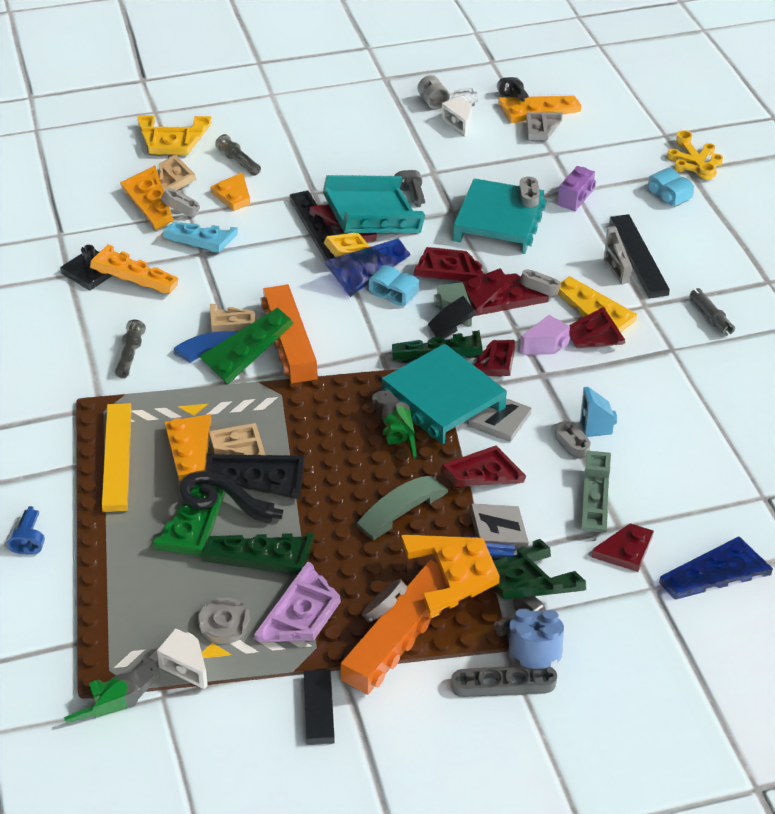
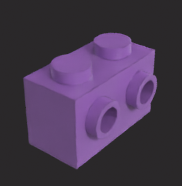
[558,166,596,211]

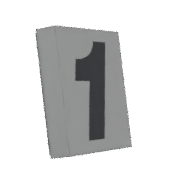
[469,398,532,442]
[470,504,529,549]

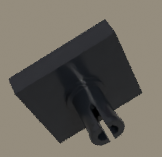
[60,244,114,291]

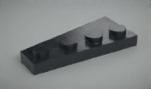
[205,454,305,500]

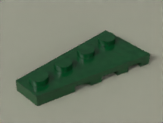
[392,330,483,363]
[202,533,315,575]

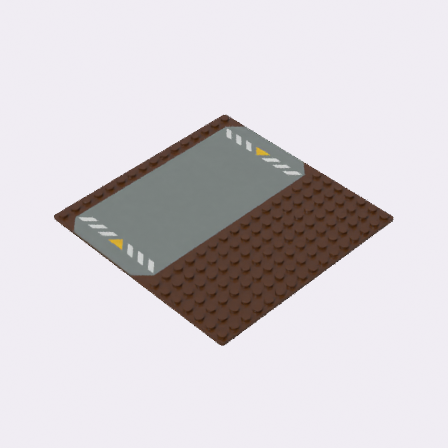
[76,369,509,699]

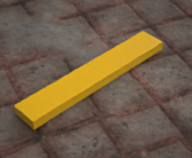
[102,403,132,512]

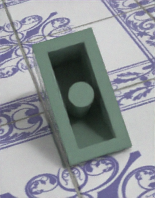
[434,282,472,327]

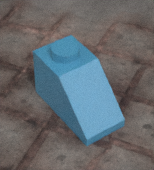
[580,387,617,437]

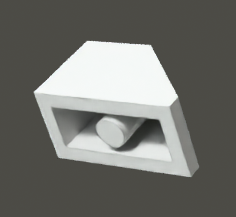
[442,96,472,136]
[157,628,207,689]

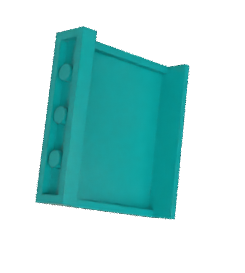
[322,175,425,233]
[453,178,547,254]
[381,344,507,445]

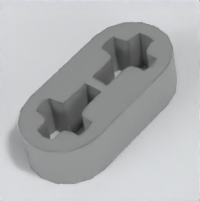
[519,176,540,208]
[161,188,200,217]
[520,269,561,296]
[555,421,591,459]

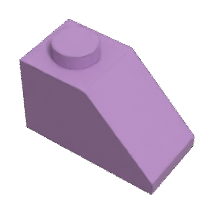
[520,315,570,355]

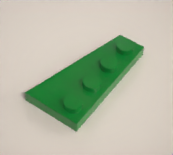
[199,307,294,385]

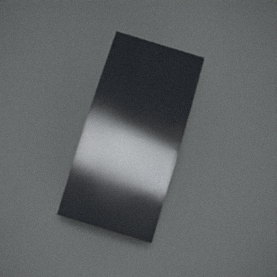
[428,296,476,339]

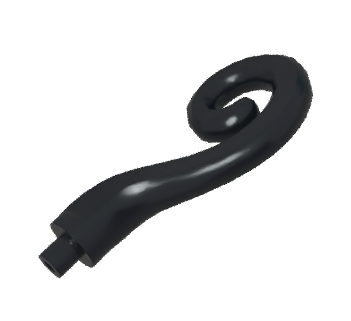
[178,470,284,523]

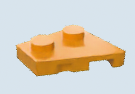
[210,172,250,211]

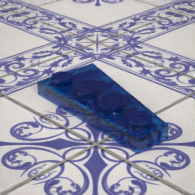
[325,238,411,297]
[659,536,773,600]

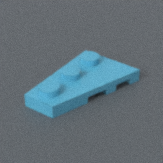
[163,222,238,252]

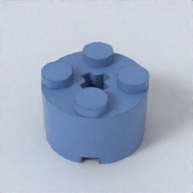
[509,609,564,669]

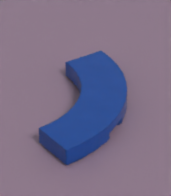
[174,331,238,363]

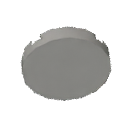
[362,579,407,622]
[198,597,250,644]

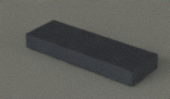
[304,670,335,745]

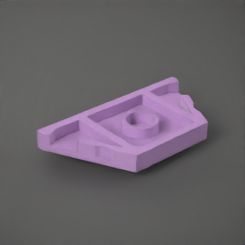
[254,562,341,642]

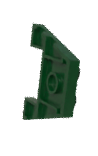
[492,539,586,600]

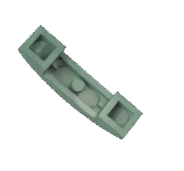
[581,450,611,533]
[357,476,448,540]

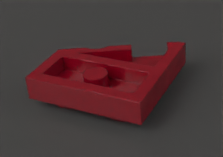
[592,523,654,572]

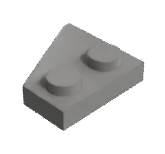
[526,112,563,141]
[603,226,632,284]

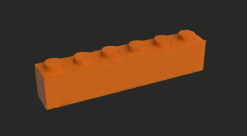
[260,284,318,384]
[341,560,447,695]

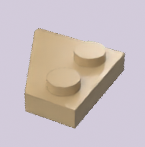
[159,155,196,191]
[210,304,255,332]
[209,423,265,455]

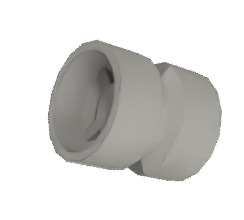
[417,75,450,109]

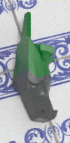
[372,390,417,460]
[64,658,160,723]

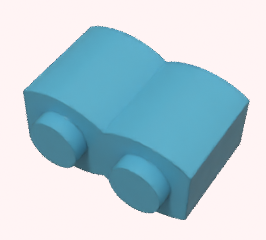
[648,168,694,206]
[369,265,419,306]

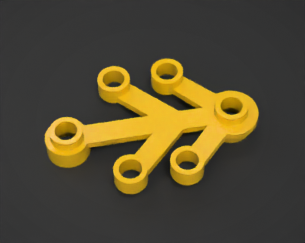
[667,130,723,180]

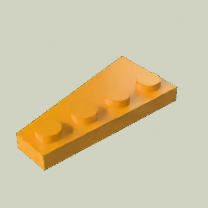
[120,165,174,230]
[90,244,179,294]

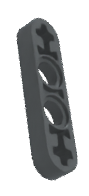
[451,666,557,697]

